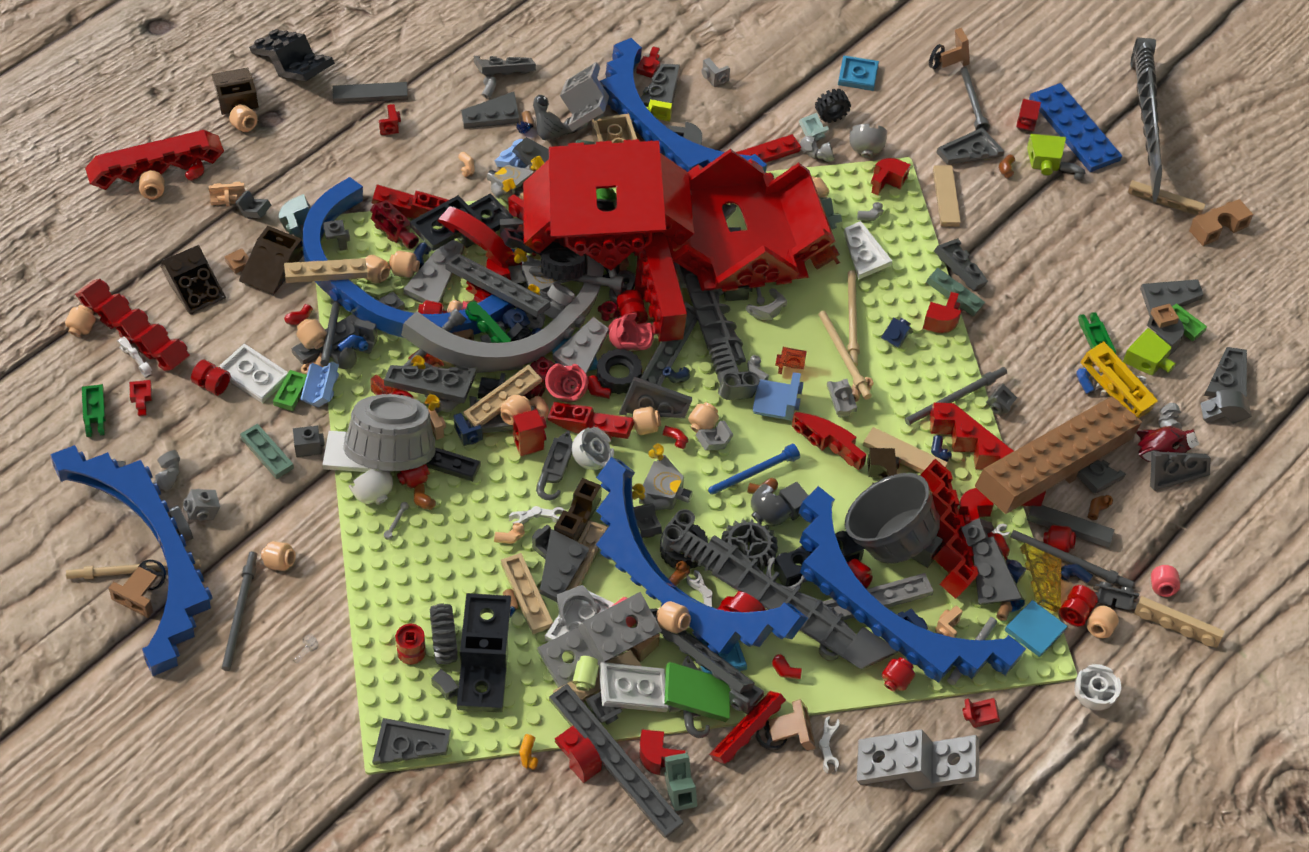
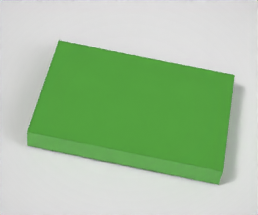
[664,662,730,722]

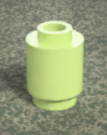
[572,656,599,691]

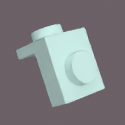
[799,113,829,141]

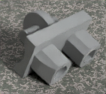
[827,379,857,418]

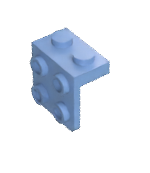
[753,372,804,421]

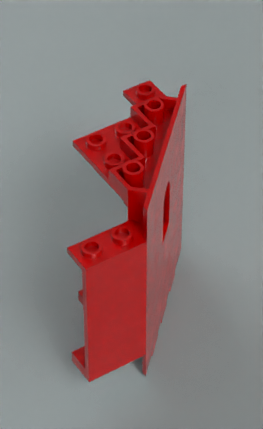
[523,139,694,271]
[666,149,835,292]

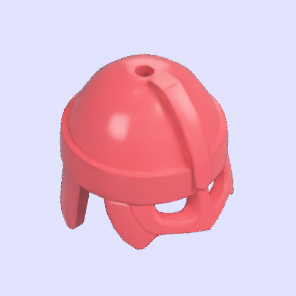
[608,313,654,352]
[545,363,589,403]

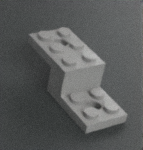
[560,62,609,131]
[537,592,662,688]
[857,729,979,790]

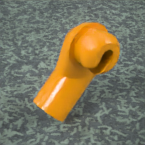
[519,734,538,770]

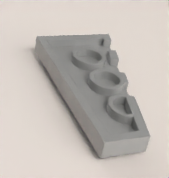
[404,240,464,303]

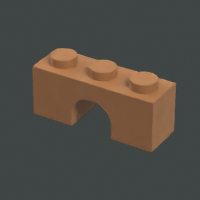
[1189,199,1253,246]

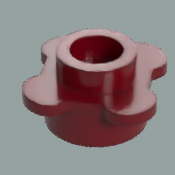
[598,301,620,321]

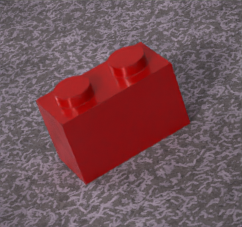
[513,409,547,456]

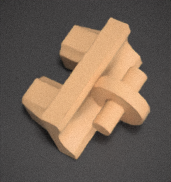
[209,182,245,207]

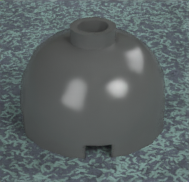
[751,483,792,526]

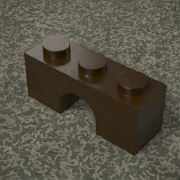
[867,448,899,484]
[554,478,602,542]

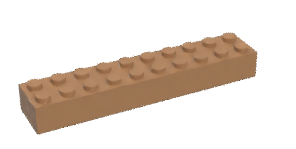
[975,396,1142,514]

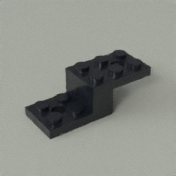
[249,29,335,81]
[410,193,514,251]
[457,593,511,712]

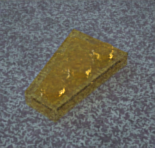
[1020,543,1061,612]

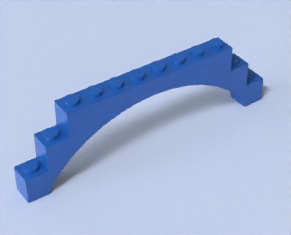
[600,38,767,173]
[50,445,213,676]
[596,457,808,654]
[799,486,1026,683]

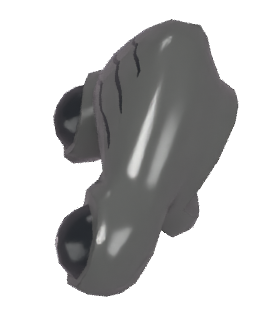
[533,95,578,141]

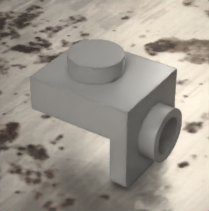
[702,58,730,87]
[696,421,733,451]

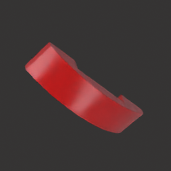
[438,207,513,267]

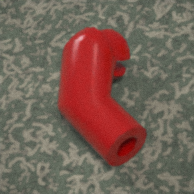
[185,158,205,181]
[284,304,313,325]
[587,375,611,399]
[662,425,688,449]
[772,654,802,680]

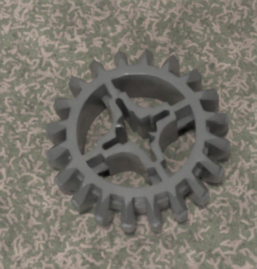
[721,518,778,572]
[430,603,458,665]

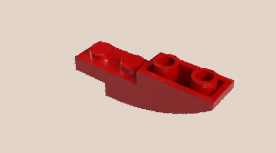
[371,184,448,219]
[547,402,634,440]
[792,412,867,471]

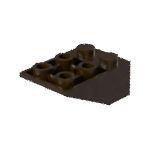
[211,67,259,115]
[239,226,303,295]
[160,245,226,314]

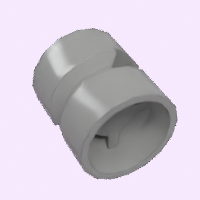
[544,283,575,319]

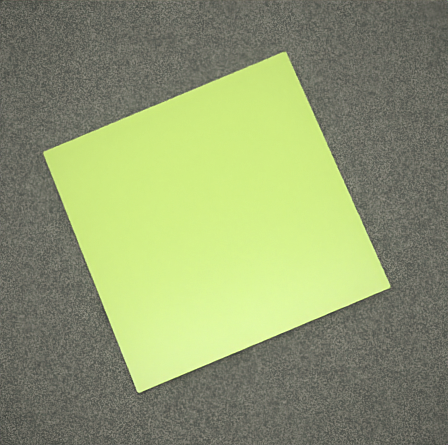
[316,157,1077,775]

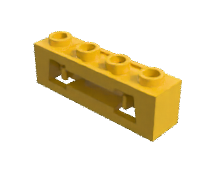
[1080,342,1158,419]

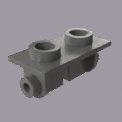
[1093,582,1140,611]

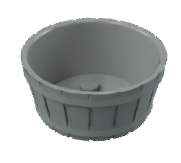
[343,394,436,471]

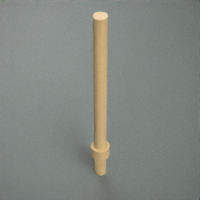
[847,270,860,367]
[818,311,872,400]
[66,559,201,580]

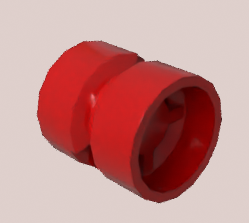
[617,290,648,324]
[191,359,231,396]
[1059,585,1098,627]
[395,623,426,665]

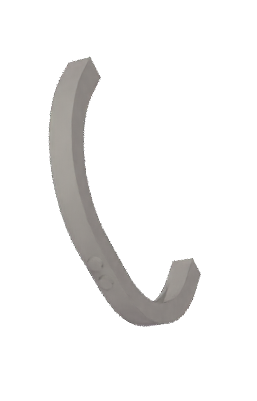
[401,254,604,370]

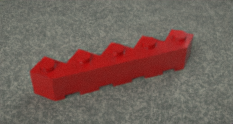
[85,130,224,190]
[75,279,190,371]
[930,402,1046,506]
[920,459,979,599]

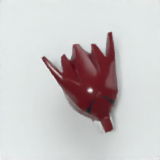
[1136,426,1199,462]

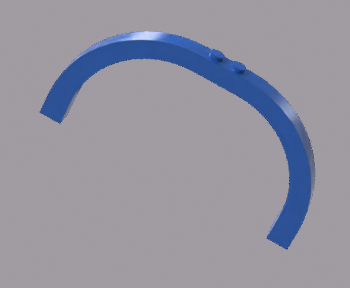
[303,177,515,338]

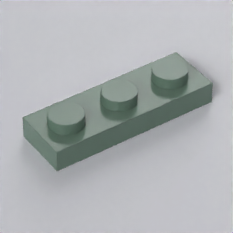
[926,268,985,317]
[240,423,294,479]

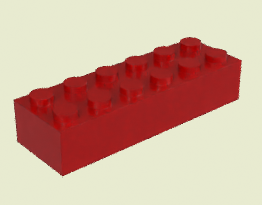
[633,232,687,342]

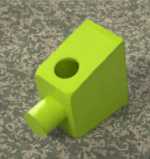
[1027,134,1066,176]
[1123,328,1176,375]

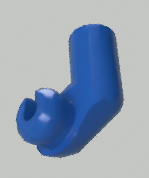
[337,335,369,352]
[1076,367,1095,394]

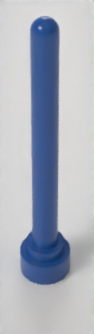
[708,443,800,495]

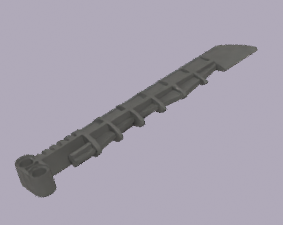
[1130,37,1162,203]
[679,265,760,400]
[661,509,898,669]

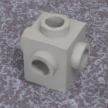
[183,489,220,521]

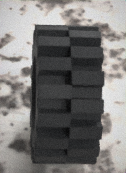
[815,89,851,123]

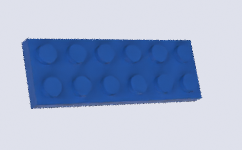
[1029,83,1122,172]

